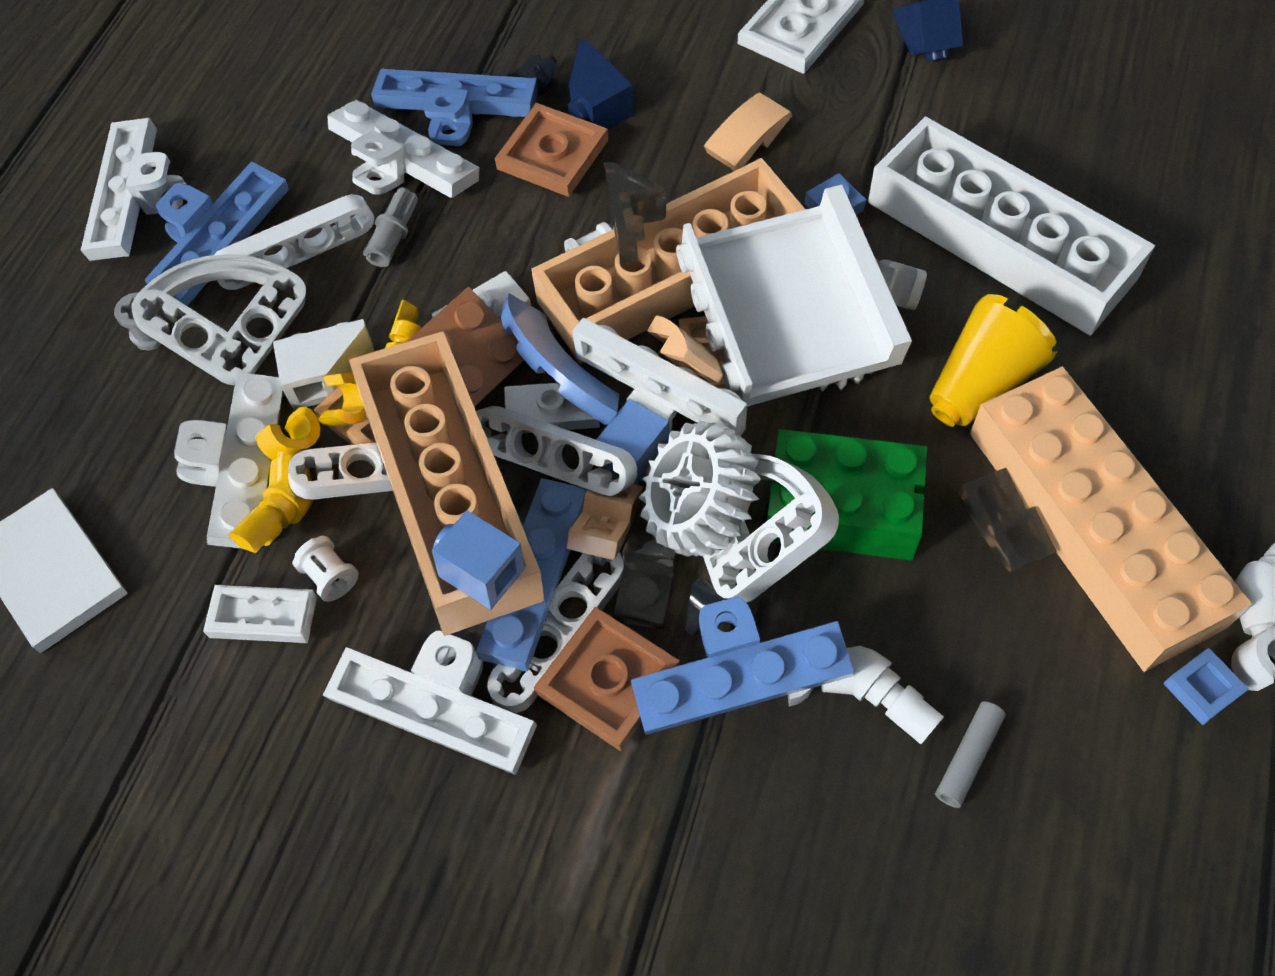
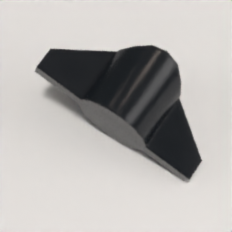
[507,55,557,96]
[685,577,737,636]

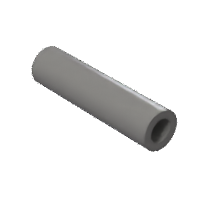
[935,702,1006,808]

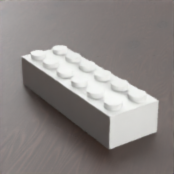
[868,116,1155,336]

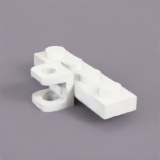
[328,100,479,198]
[81,118,186,261]
[572,317,747,435]
[174,372,284,548]
[323,631,537,775]

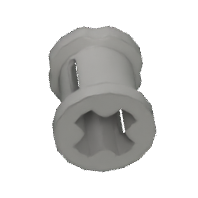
[114,292,171,351]

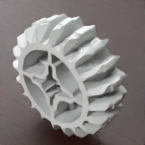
[639,420,761,557]

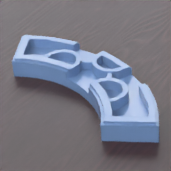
[500,293,619,425]

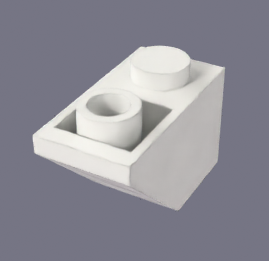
[273,319,375,410]

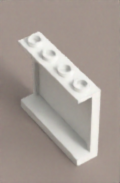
[676,185,912,406]

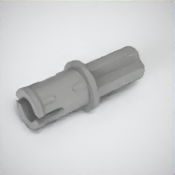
[363,188,418,267]

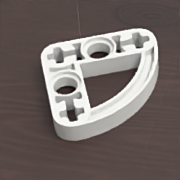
[132,254,306,385]
[703,454,839,603]

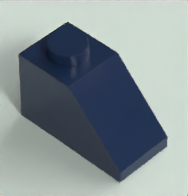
[893,0,963,61]
[568,39,634,130]

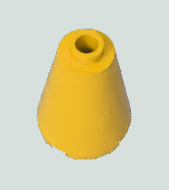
[929,294,1058,427]

